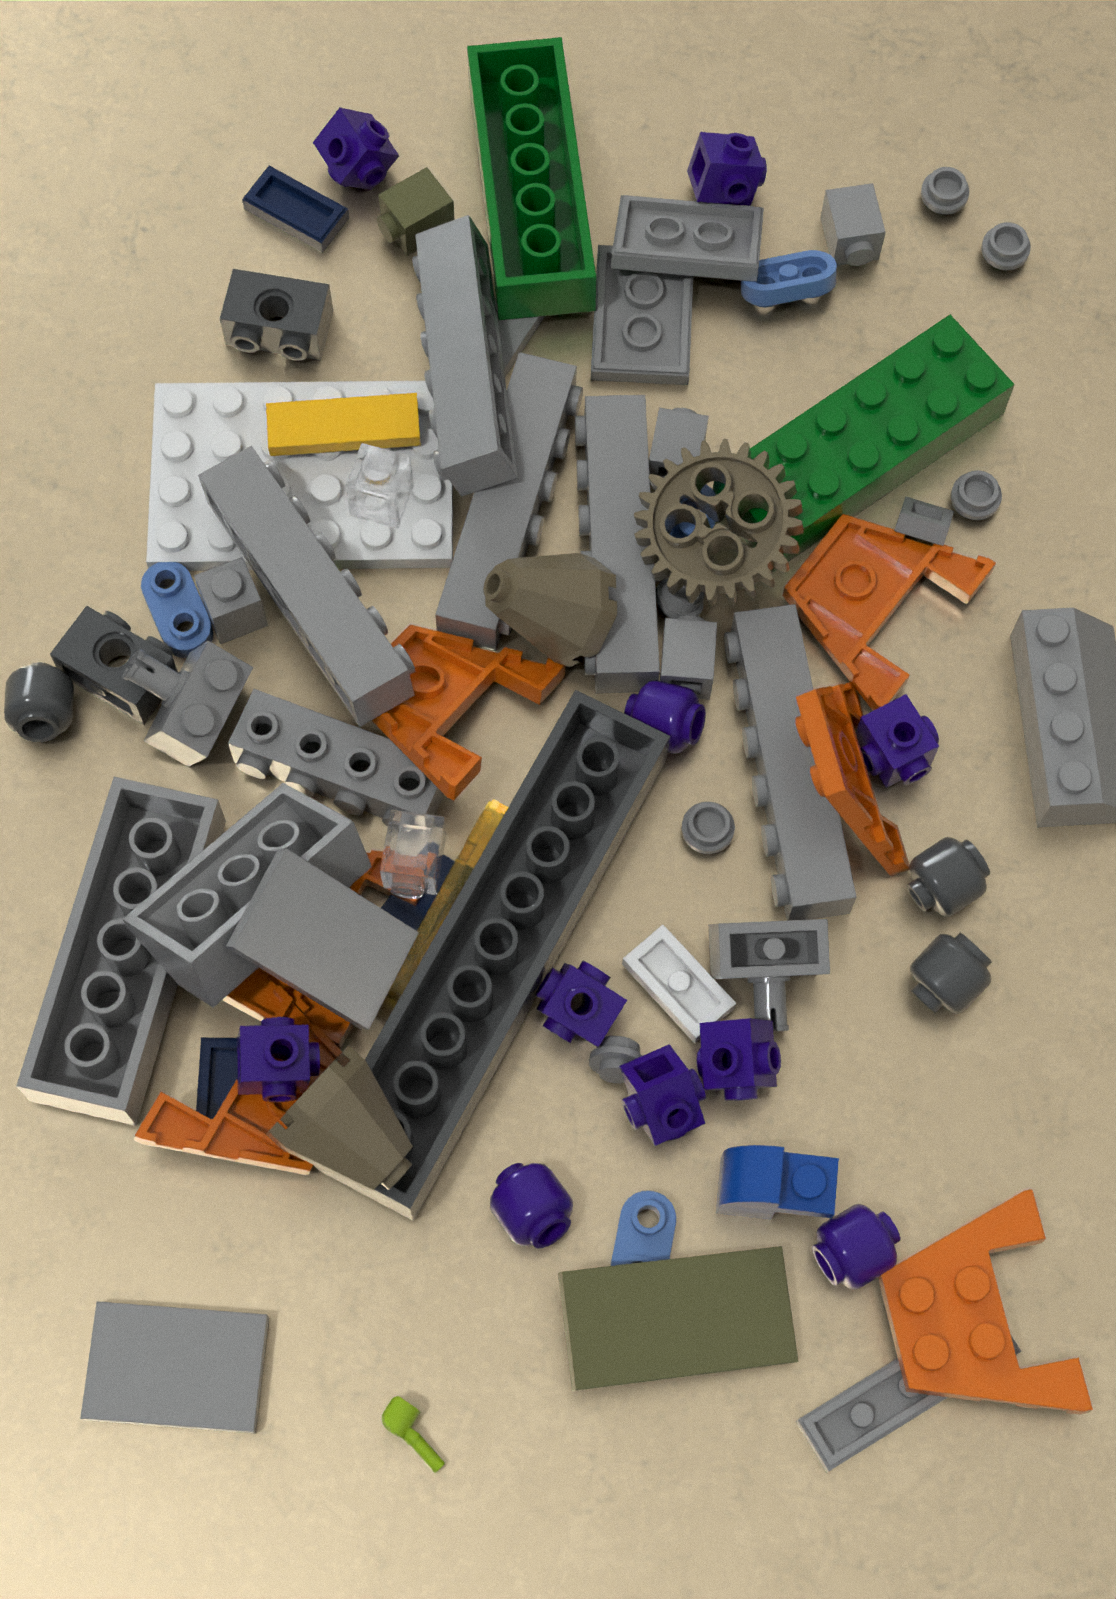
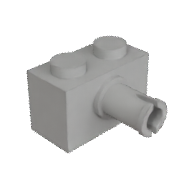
[122,641,253,767]
[708,919,830,1031]

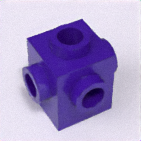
[313,107,399,190]
[687,132,767,206]
[856,694,939,788]
[535,960,627,1047]
[237,1017,320,1102]
[697,1018,781,1101]
[619,1044,706,1146]

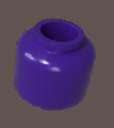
[624,680,706,754]
[490,1163,573,1249]
[812,1204,901,1290]

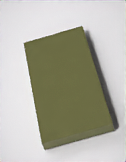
[558,1246,798,1391]

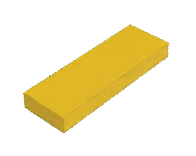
[266,393,421,456]

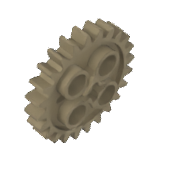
[634,439,804,607]

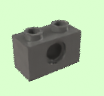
[220,269,333,361]
[50,606,178,725]

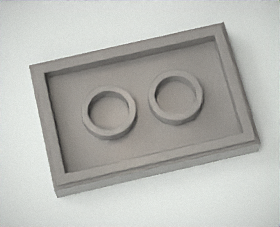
[611,195,764,282]
[591,245,693,385]
[225,848,419,1030]
[80,1301,269,1434]

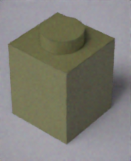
[377,167,455,256]

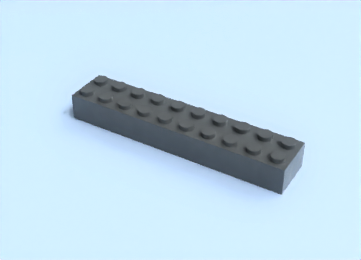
[315,690,670,1221]

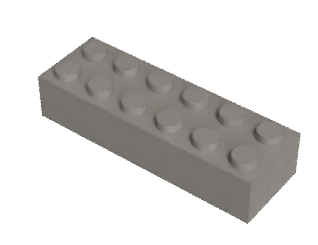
[16,777,226,1126]

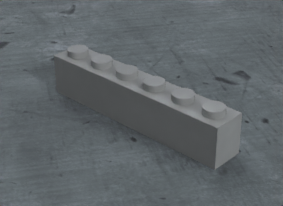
[412,215,518,497]
[435,352,583,651]
[575,395,660,694]
[198,446,415,727]
[724,604,857,921]

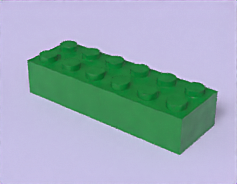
[467,37,596,321]
[713,314,1015,572]

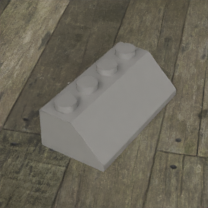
[1010,607,1116,828]
[123,783,372,1008]

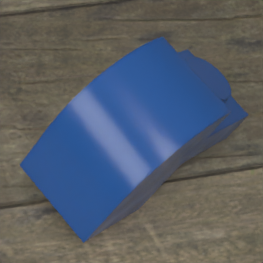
[716,1145,839,1220]

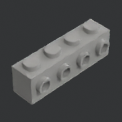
[228,689,444,835]

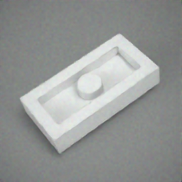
[622,925,736,1044]

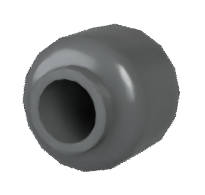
[4,662,74,742]
[906,837,990,917]
[910,932,992,1014]

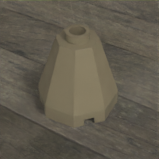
[483,553,617,667]
[266,1045,413,1191]

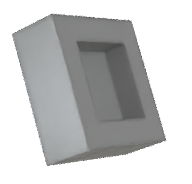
[894,497,954,546]

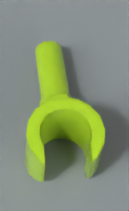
[382,1396,445,1473]

